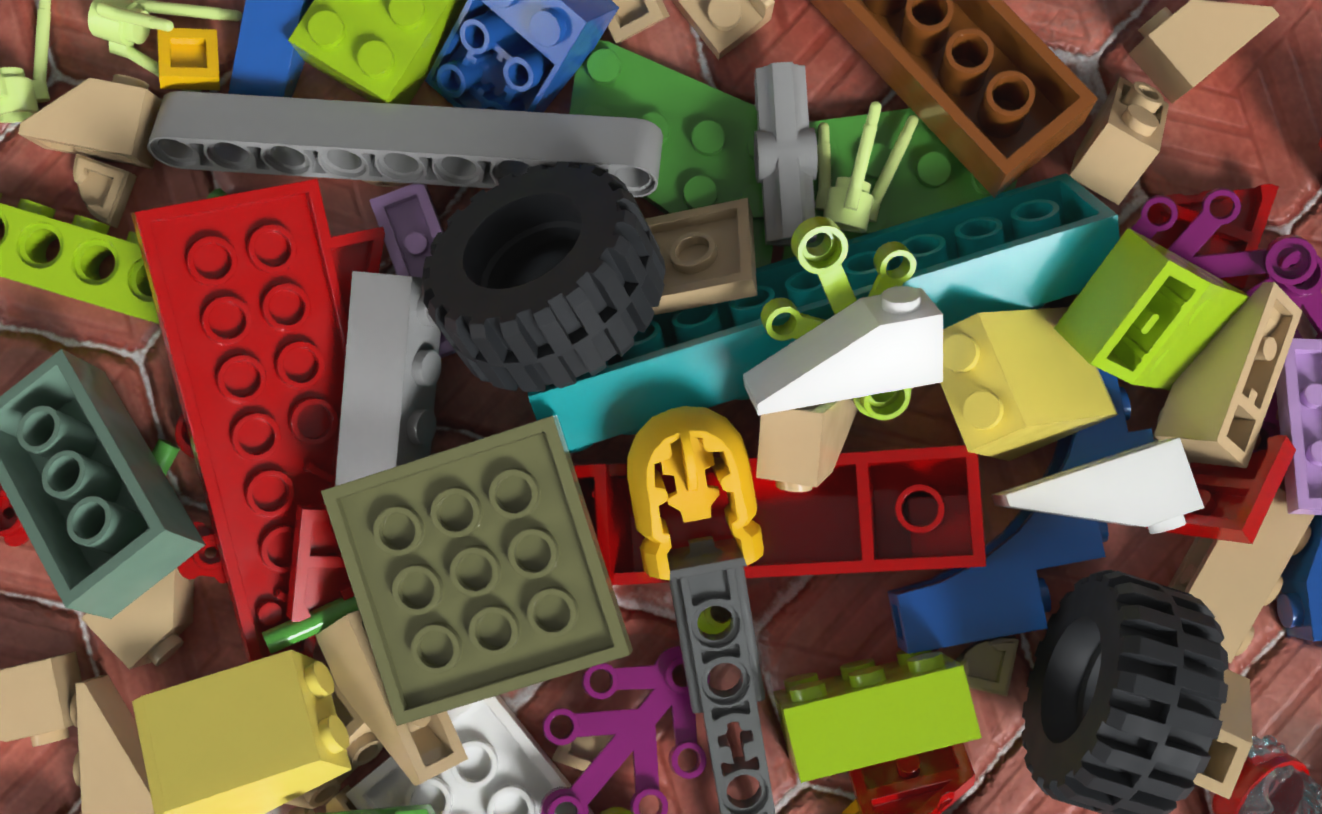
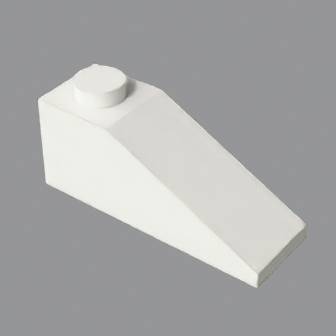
[743,286,943,415]
[991,438,1204,534]

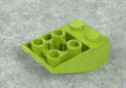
[1054,228,1251,390]

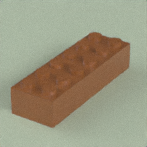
[810,0,1098,198]

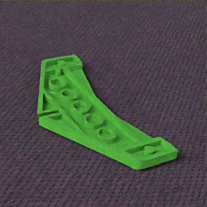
[569,40,1017,268]

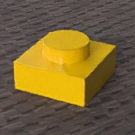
[157,28,220,90]

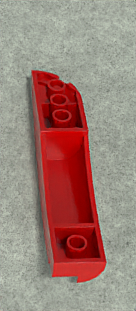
[574,445,986,586]

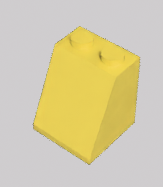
[940,307,1118,461]
[132,650,352,814]

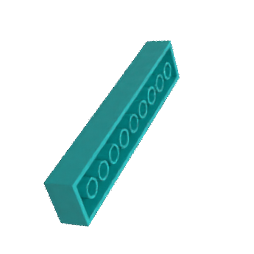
[527,173,1120,453]

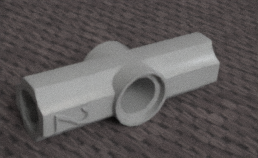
[754,62,818,247]

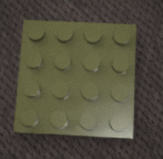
[321,415,633,726]

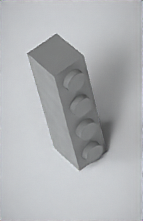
[335,271,441,486]

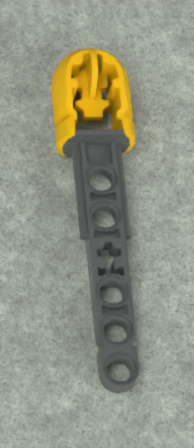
[627,406,776,814]

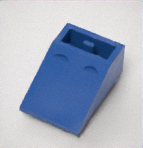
[425,0,619,113]

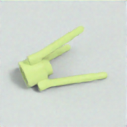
[0,0,51,123]
[88,0,243,92]
[815,101,919,233]

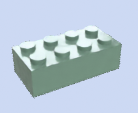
[0,349,206,619]

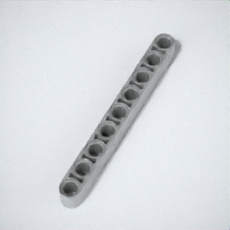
[147,91,663,197]

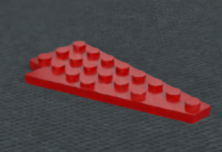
[131,179,385,663]

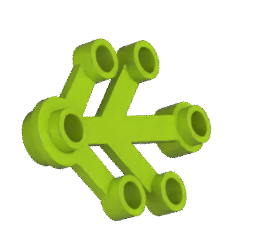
[761,216,916,420]

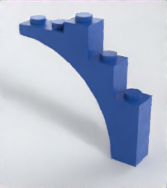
[887,368,1157,654]

